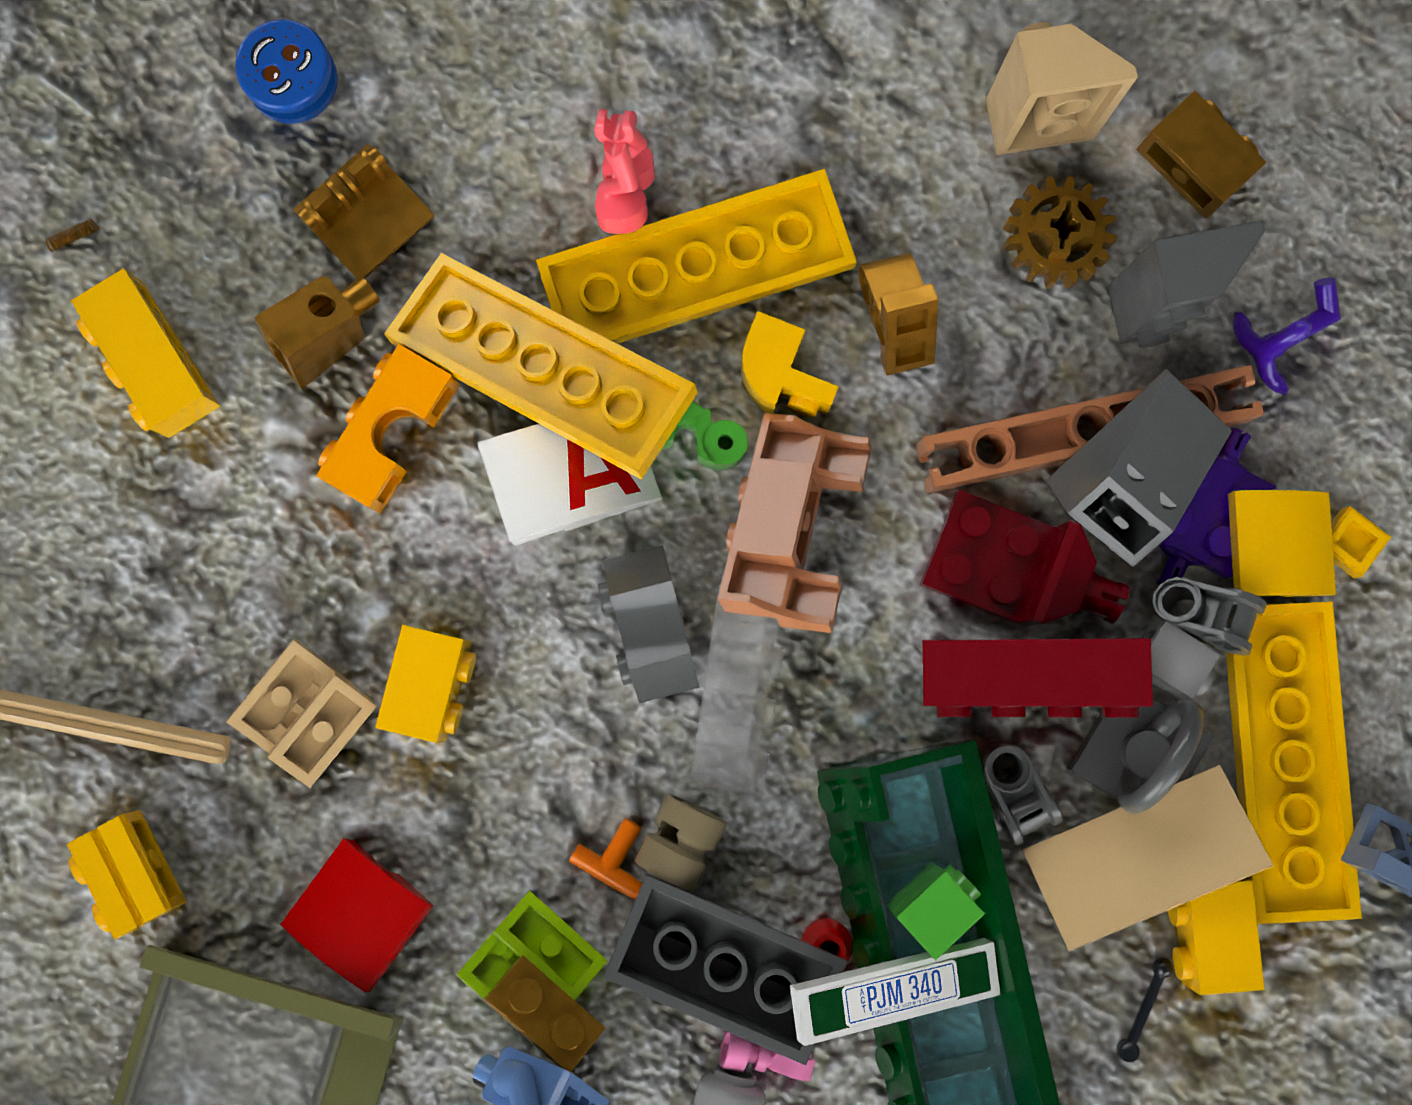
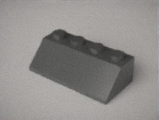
[603,874,848,1065]

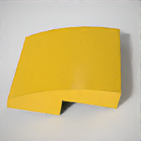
[1228,490,1336,597]

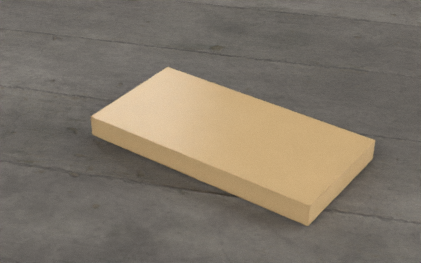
[1022,765,1273,951]

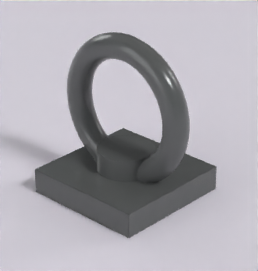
[1067,699,1214,813]

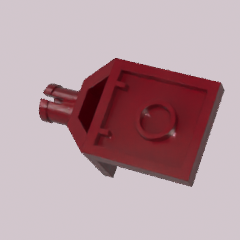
[919,489,1130,627]

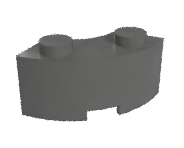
[598,545,700,703]

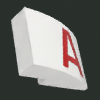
[477,424,662,546]

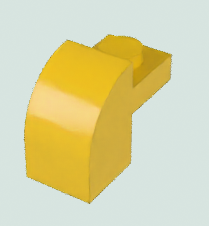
[741,311,839,417]

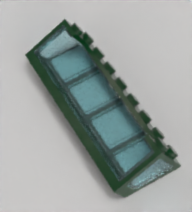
[817,740,1060,1105]

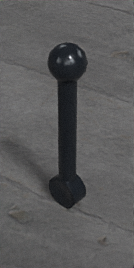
[1116,957,1174,1063]

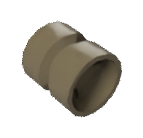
[634,793,728,892]

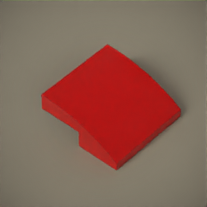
[280,838,434,993]

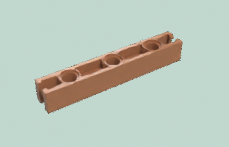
[915,365,1264,494]

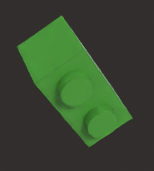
[886,861,985,961]

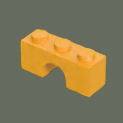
[316,344,460,514]

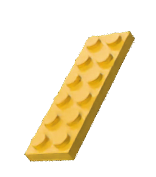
[536,169,857,344]
[384,253,698,480]
[1226,601,1362,924]

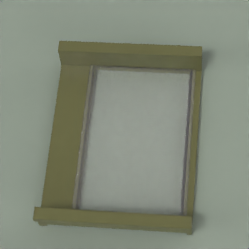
[112,945,403,1105]

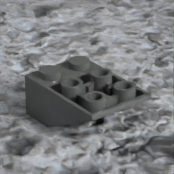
[1046,369,1232,567]

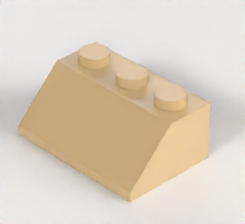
[986,22,1138,155]

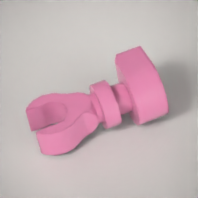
[719,1031,816,1081]

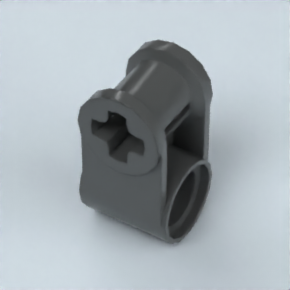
[1153,577,1267,655]
[978,741,1062,846]

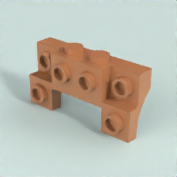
[717,413,872,633]

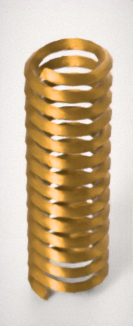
[45,218,99,252]

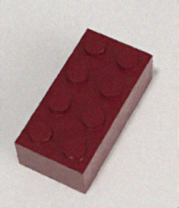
[922,638,1153,718]

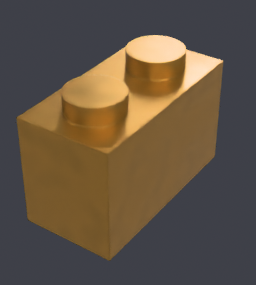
[1136,90,1267,219]
[483,955,605,1072]

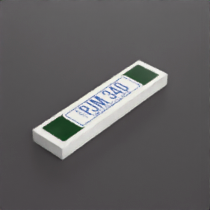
[790,938,1000,1046]

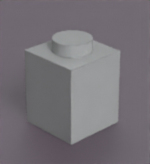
[1141,621,1220,699]

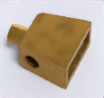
[254,276,380,389]

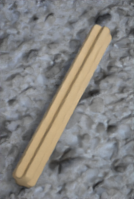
[0,689,231,764]

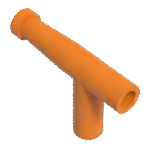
[568,818,642,900]

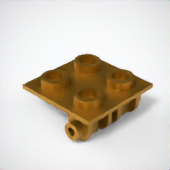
[293,144,435,279]

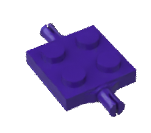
[1156,428,1276,585]

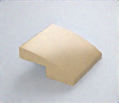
[226,637,377,788]

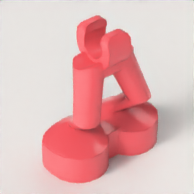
[594,109,655,234]

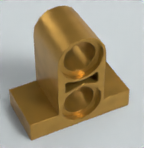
[858,252,939,376]

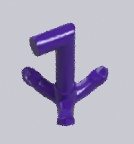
[1233,277,1341,395]

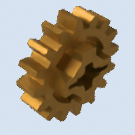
[1002,176,1117,289]

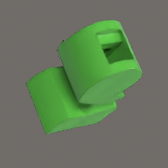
[661,400,748,470]

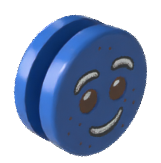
[235,19,338,124]

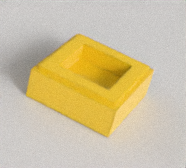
[1331,506,1391,579]

